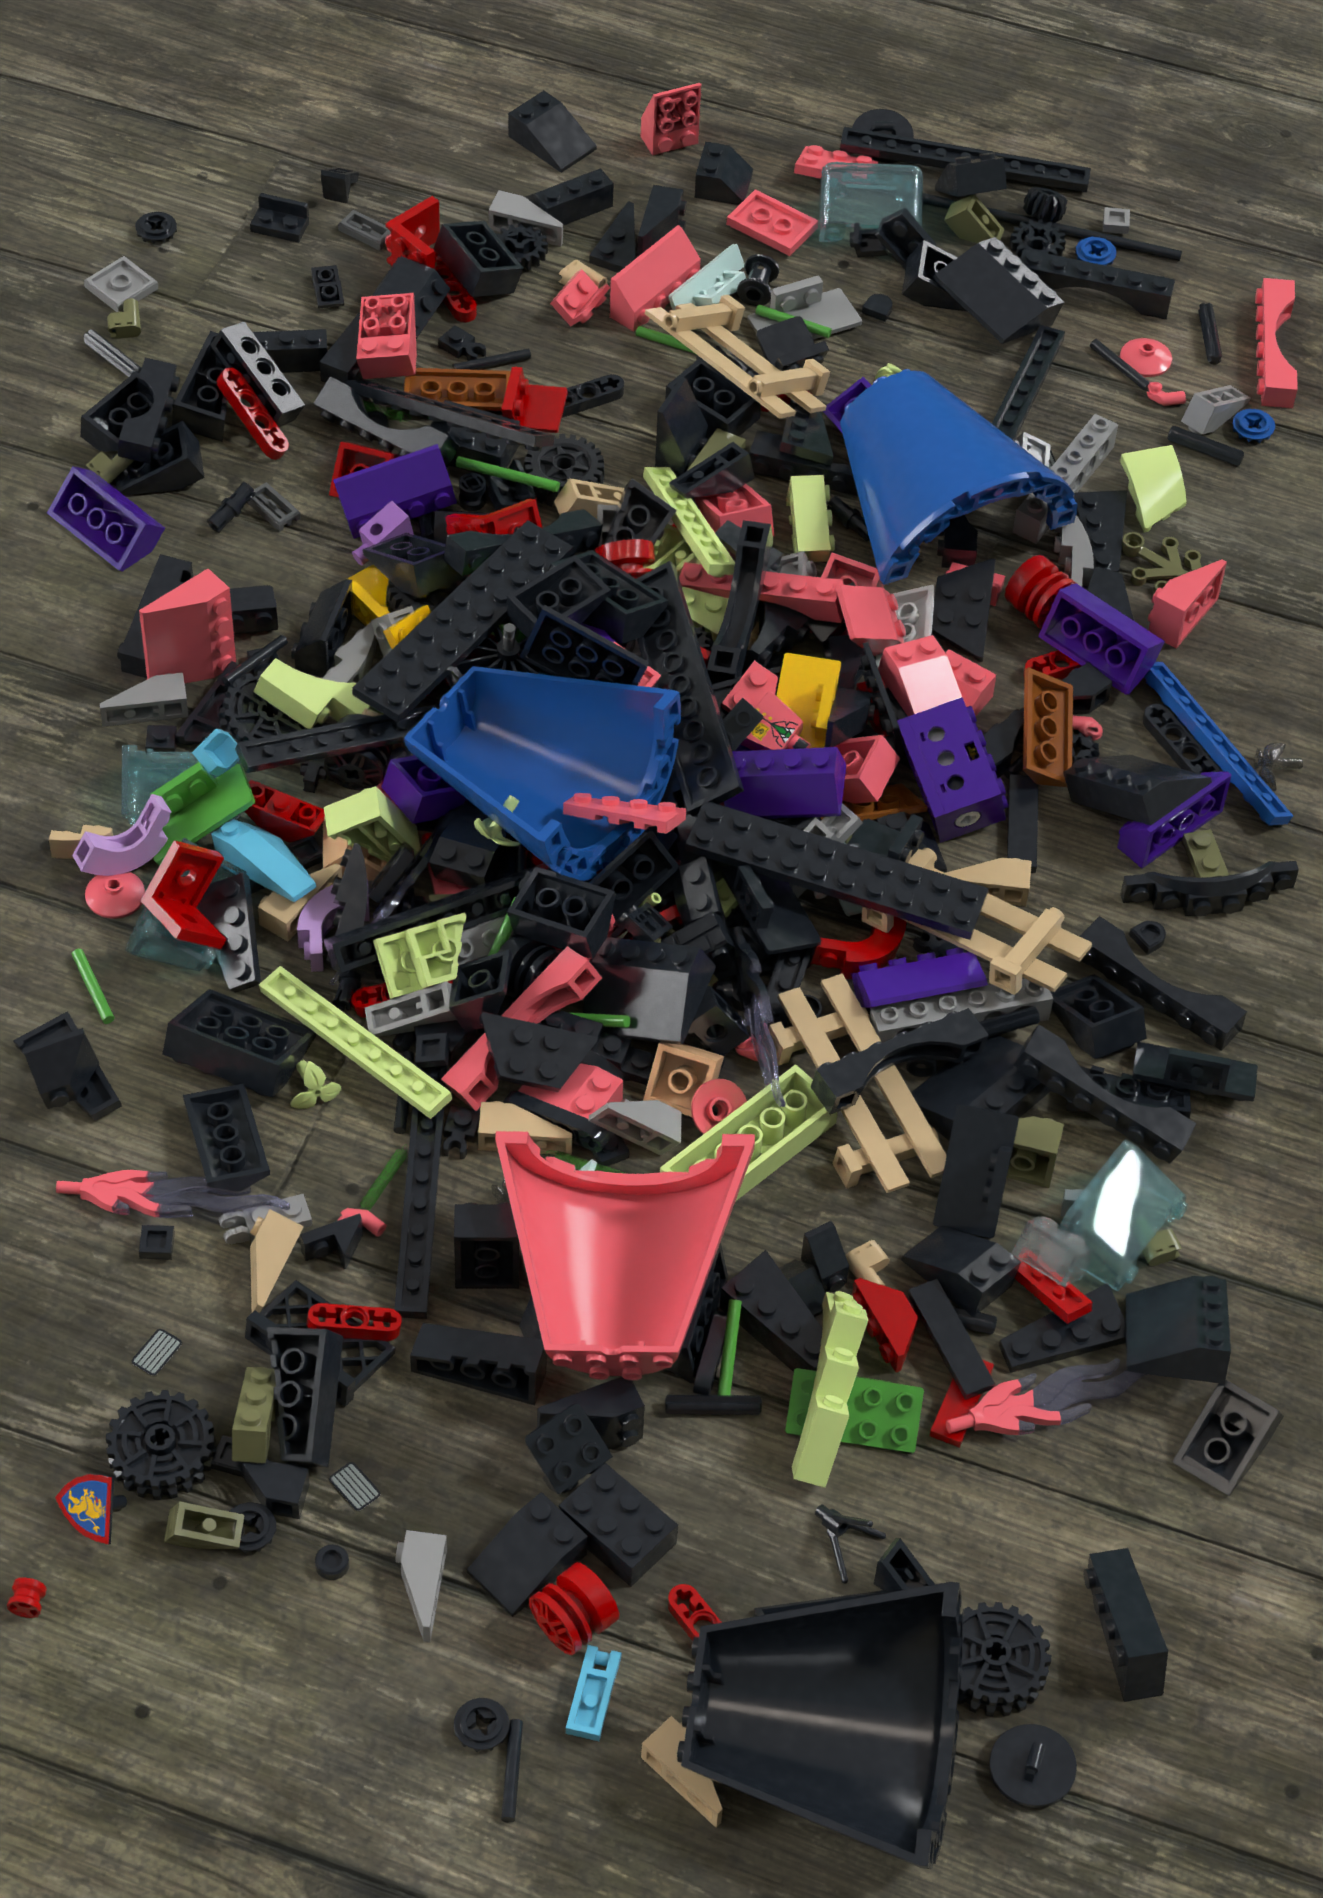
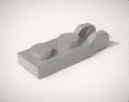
[218,1194,312,1245]

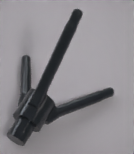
[815,1504,886,1584]

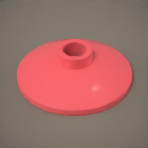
[1120,338,1172,377]
[85,872,145,919]
[691,1079,747,1134]

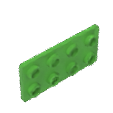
[151,762,255,865]
[785,1368,924,1453]

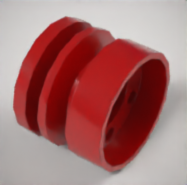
[595,539,655,579]
[1004,555,1078,629]
[529,1562,619,1656]

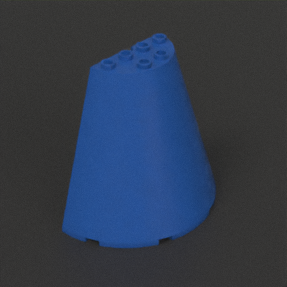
[840,369,1077,585]
[404,666,681,881]

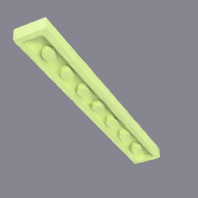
[643,467,735,577]
[259,966,452,1119]

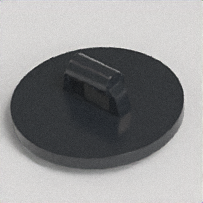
[852,109,914,162]
[989,1724,1077,1808]

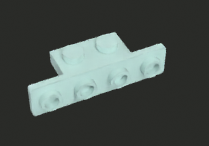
[668,244,746,310]

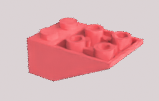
[641,83,701,156]
[356,293,417,379]

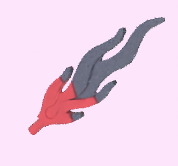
[56,1170,290,1218]
[946,1358,1148,1435]

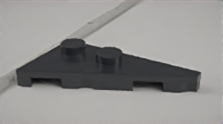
[589,201,635,273]

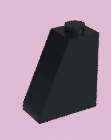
[1087,567,1134,621]

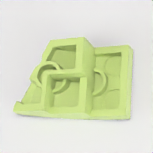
[1120,445,1187,532]
[373,913,466,999]

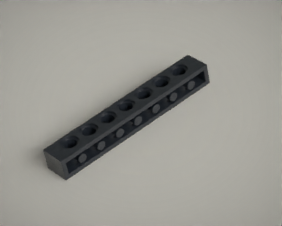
[324,863,554,973]

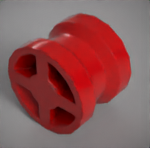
[7,1577,47,1618]

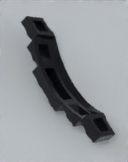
[672,814,737,980]
[1120,861,1299,917]
[478,1006,655,1086]

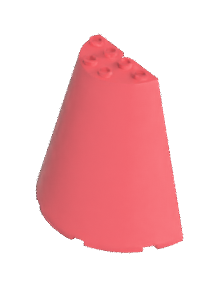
[495,1131,755,1380]

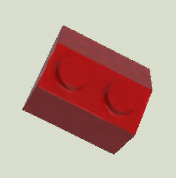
[329,442,400,498]

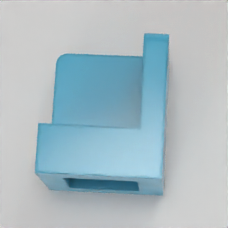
[192,729,240,776]

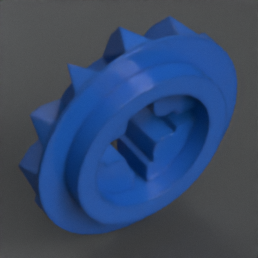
[1075,237,1116,266]
[1232,409,1275,443]

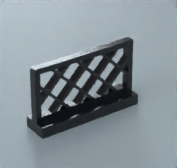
[245,1280,396,1407]

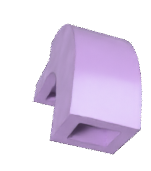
[72,794,171,876]
[297,879,370,972]

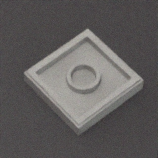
[84,256,158,312]

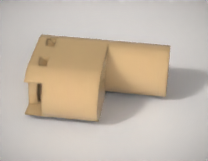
[559,260,608,288]
[845,1240,890,1286]

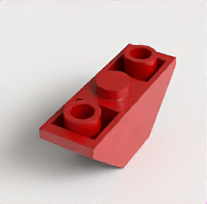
[244,780,325,843]
[851,1278,918,1373]

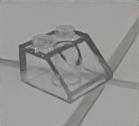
[1011,1216,1092,1287]

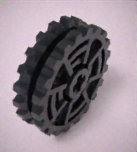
[219,671,307,743]
[106,1390,216,1500]
[957,1602,1052,1717]

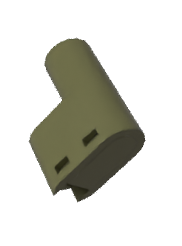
[107,298,141,339]
[86,451,135,484]
[1128,1217,1182,1266]

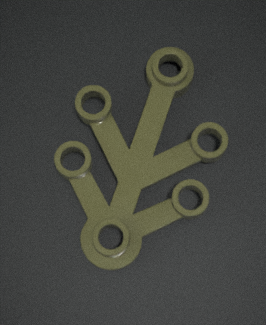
[1122,532,1201,594]

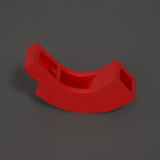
[811,916,906,979]

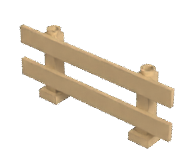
[644,295,830,418]
[862,848,1092,995]
[765,974,947,1193]

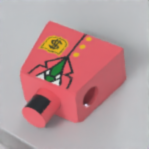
[740,690,811,750]

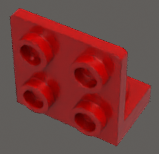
[501,367,568,433]

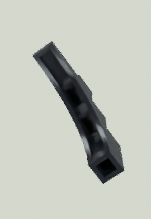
[715,520,810,670]

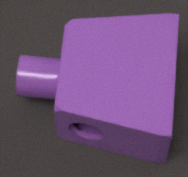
[352,501,414,566]

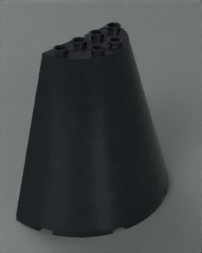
[677,1582,963,1869]

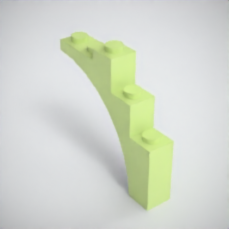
[253,658,383,729]
[792,1291,868,1488]

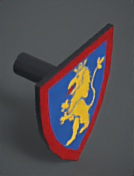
[55,1474,127,1545]

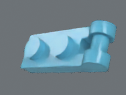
[565,1645,622,1741]

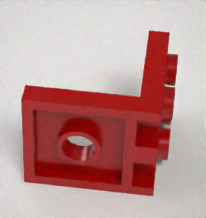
[386,196,440,269]
[445,499,542,535]
[140,840,227,949]

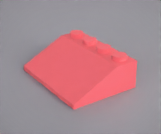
[139,569,236,683]

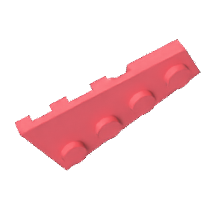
[563,793,686,834]

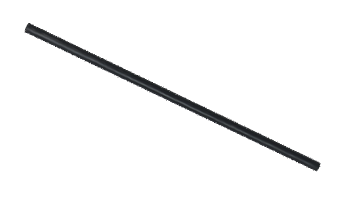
[836,181,1182,261]

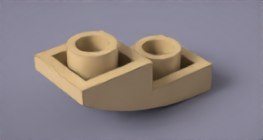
[49,825,113,859]

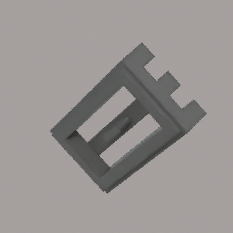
[338,210,391,251]
[247,482,301,532]

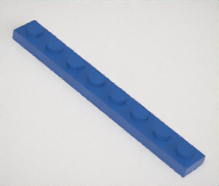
[1144,662,1293,825]

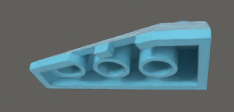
[211,819,316,902]

